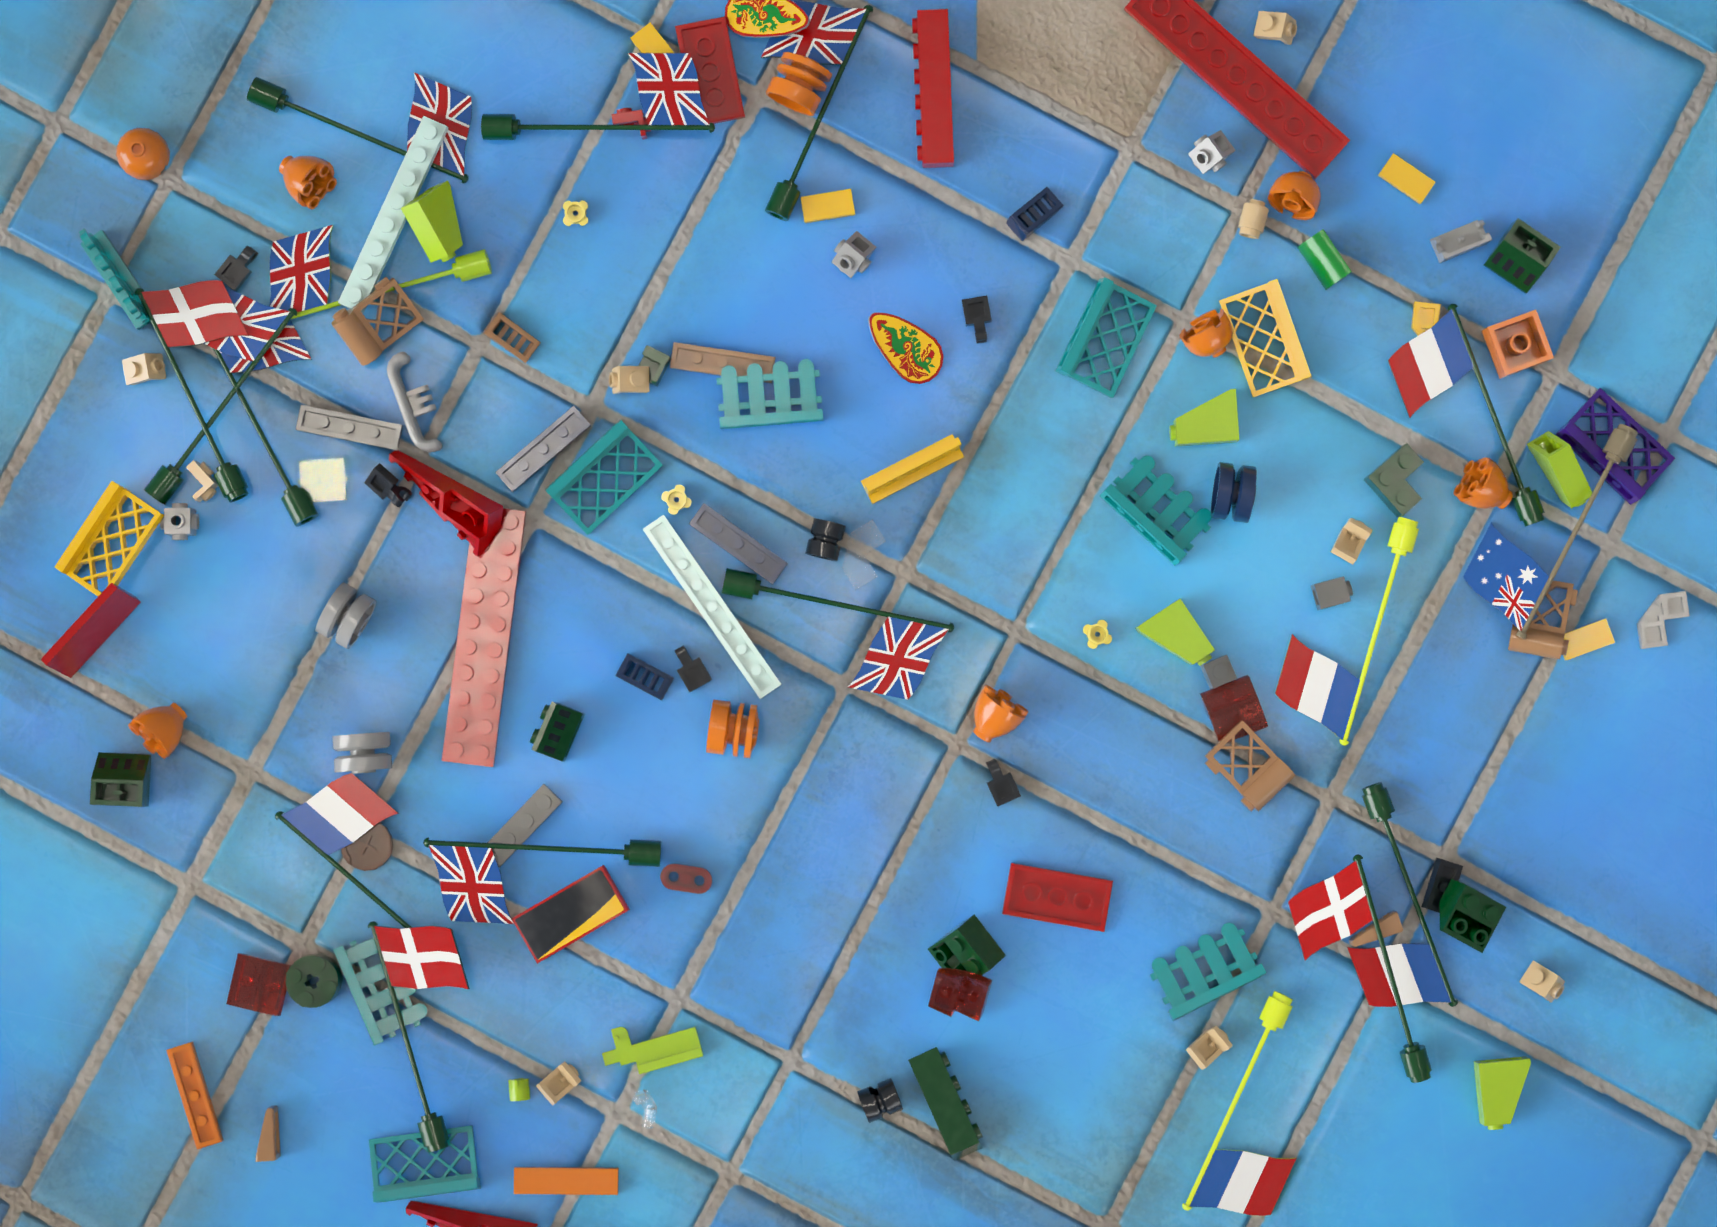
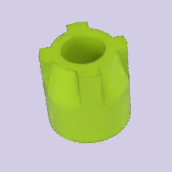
[508,1078,531,1101]

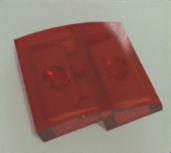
[1200,675,1268,743]
[226,953,291,1016]
[928,968,993,1021]

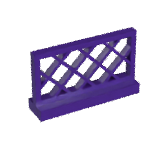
[1556,388,1675,505]

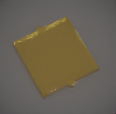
[298,458,348,503]

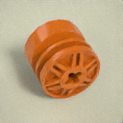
[766,52,832,116]
[706,699,759,758]

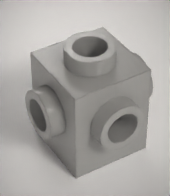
[1188,130,1236,174]
[832,231,876,278]
[160,503,199,540]

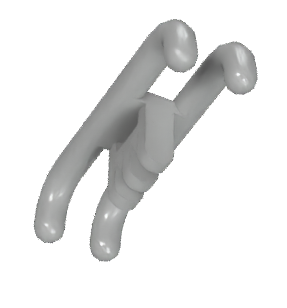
[387,352,442,452]

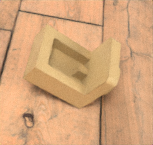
[1253,11,1297,45]
[122,353,166,385]
[609,366,650,394]
[186,460,218,502]
[1330,518,1373,565]
[1519,960,1565,1003]
[1186,1026,1233,1070]
[536,1061,581,1106]

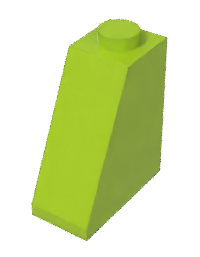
[401,180,463,263]
[1169,389,1239,447]
[1527,431,1592,508]
[1135,599,1215,666]
[1473,1056,1531,1130]

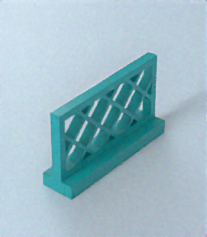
[1055,277,1157,398]
[545,420,663,535]
[369,1126,481,1203]

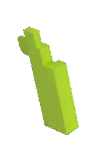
[602,1026,704,1074]

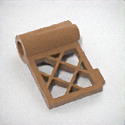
[331,277,424,366]
[1508,580,1578,659]
[1205,720,1296,812]

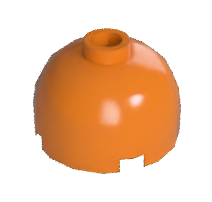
[116,128,170,180]
[1268,171,1321,220]
[1179,309,1233,357]

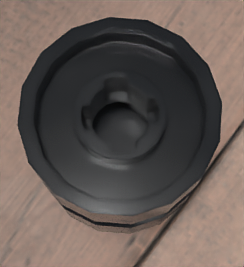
[805,518,846,561]
[857,1078,903,1123]

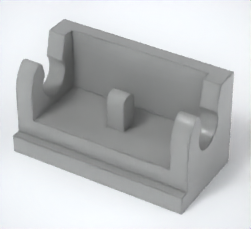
[1430,220,1492,263]

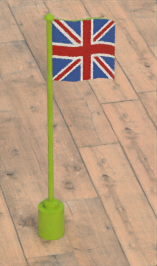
[269,225,492,319]

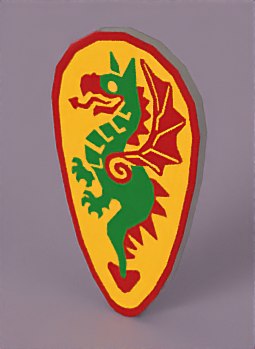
[725,0,810,38]
[868,312,944,384]

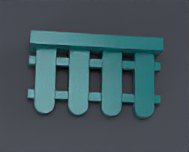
[79,229,151,330]
[716,359,823,429]
[1100,456,1211,566]
[1150,923,1266,1021]
[333,938,427,1046]

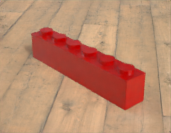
[912,9,954,168]

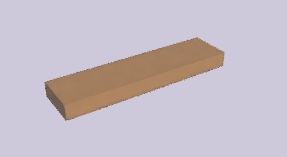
[670,342,776,383]

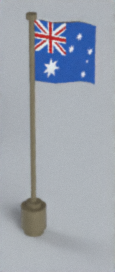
[1463,424,1638,640]

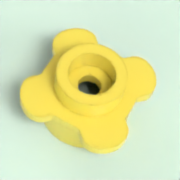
[563,200,588,226]
[661,485,692,515]
[1083,620,1112,649]

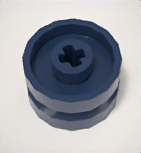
[1211,462,1257,523]

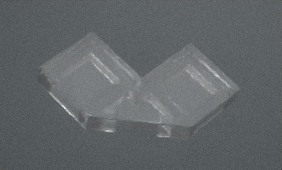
[842,519,886,591]

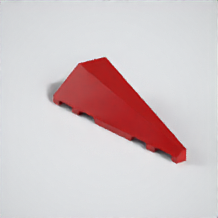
[389,450,503,557]
[406,1200,538,1227]

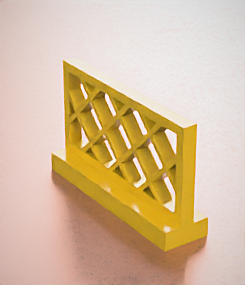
[1219,279,1312,398]
[861,434,964,504]
[55,481,164,596]

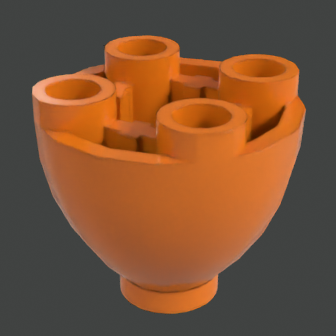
[279,156,337,210]
[1454,457,1513,509]
[973,685,1029,743]
[128,703,188,759]

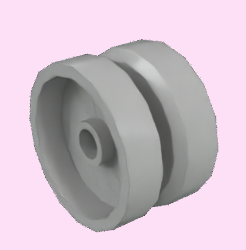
[315,582,376,649]
[332,732,392,774]

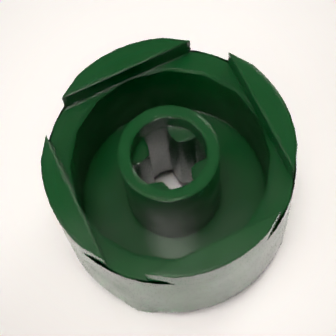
[286,953,343,1008]

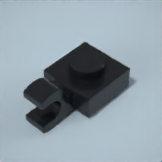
[214,245,259,291]
[962,295,992,344]
[364,463,412,508]
[675,645,712,692]
[986,758,1021,807]

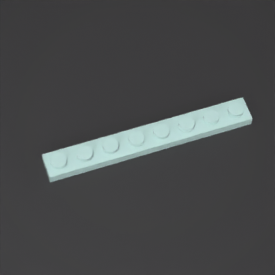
[338,116,448,314]
[643,515,782,699]

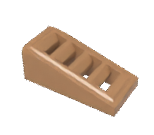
[482,312,541,363]
[1349,911,1403,947]
[255,1105,281,1162]

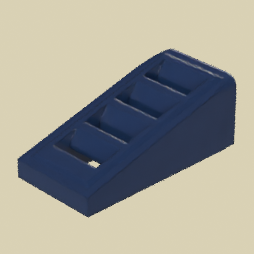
[1006,187,1064,241]
[616,653,674,700]

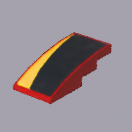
[512,865,630,964]

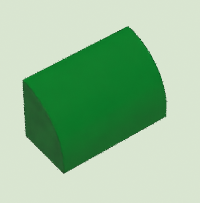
[1298,229,1352,290]

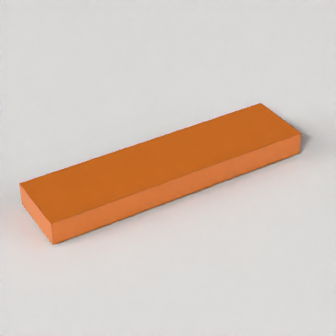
[166,1041,224,1149]
[514,1167,619,1195]

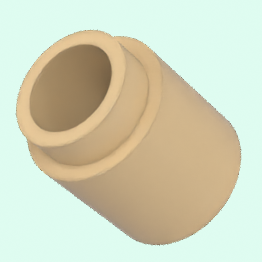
[1238,199,1269,239]

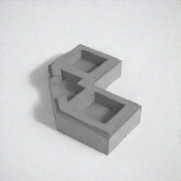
[1637,591,1690,649]

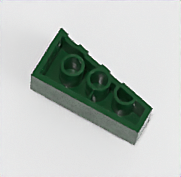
[908,1047,983,1161]

